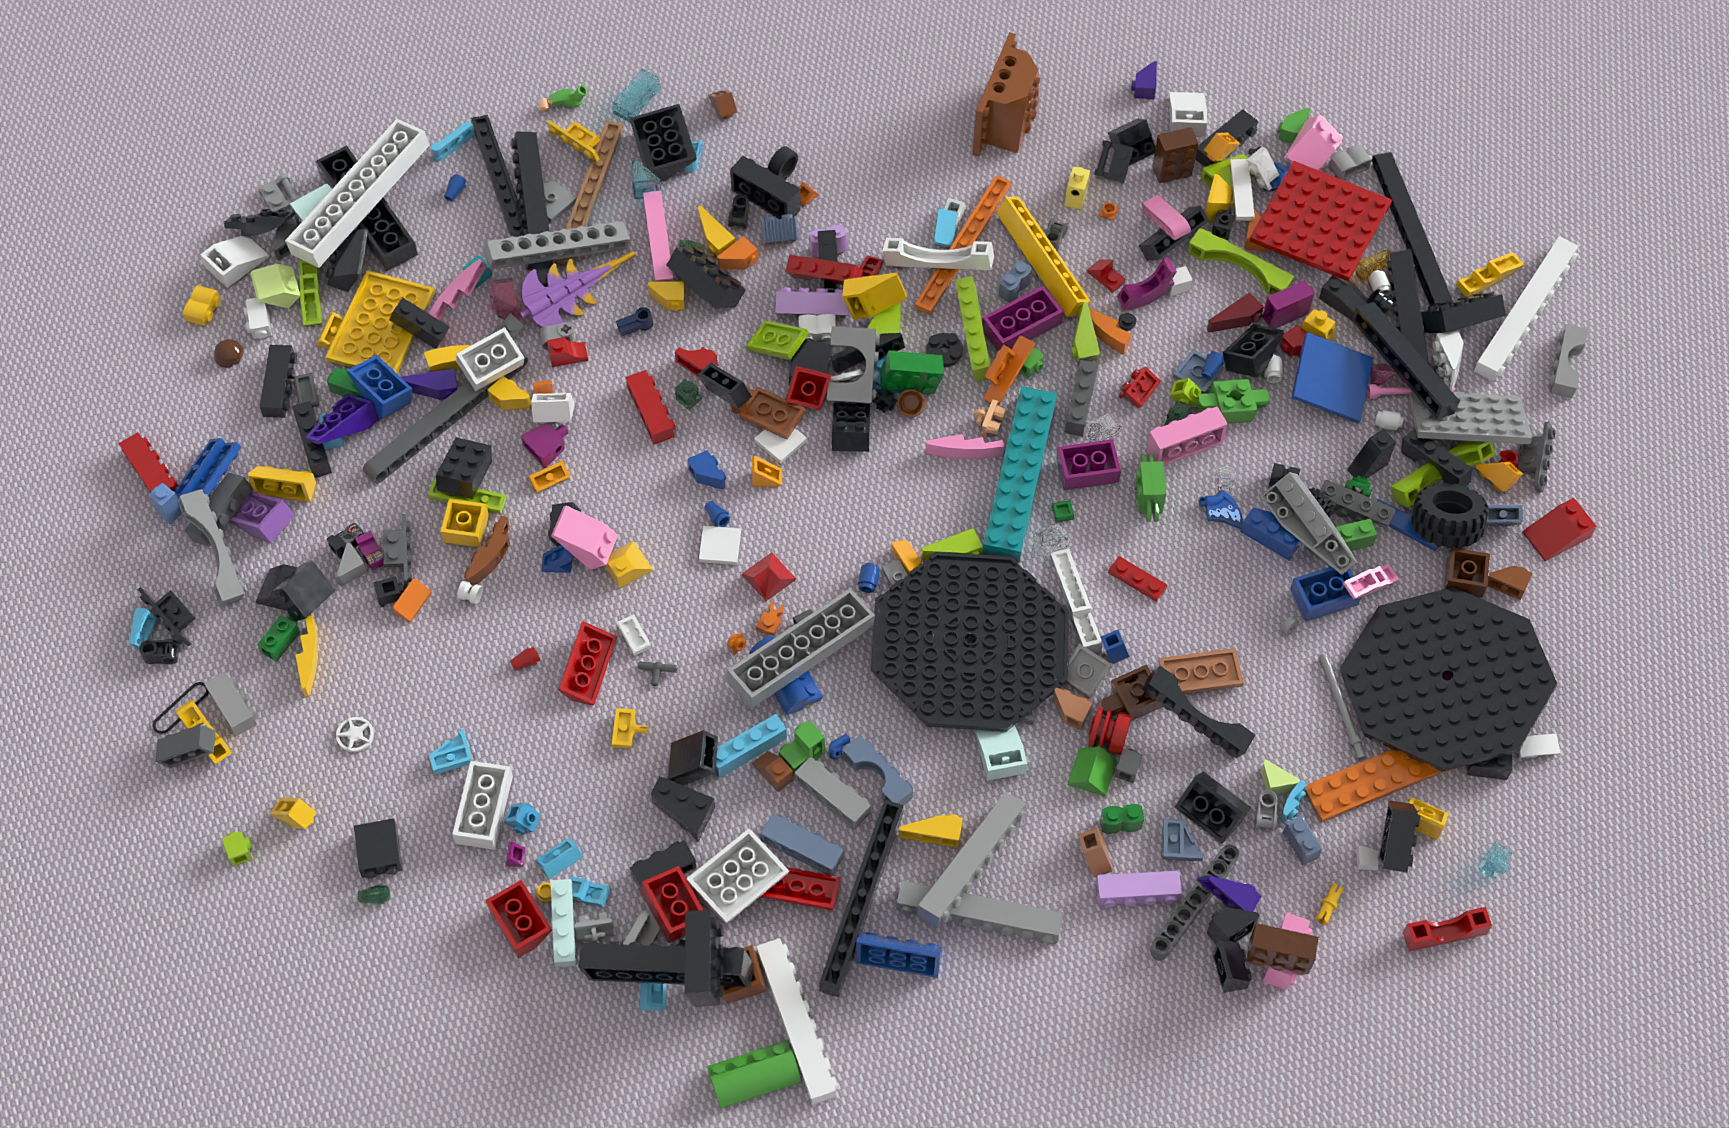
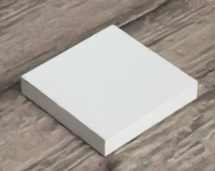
[754,428,807,464]
[699,526,741,565]

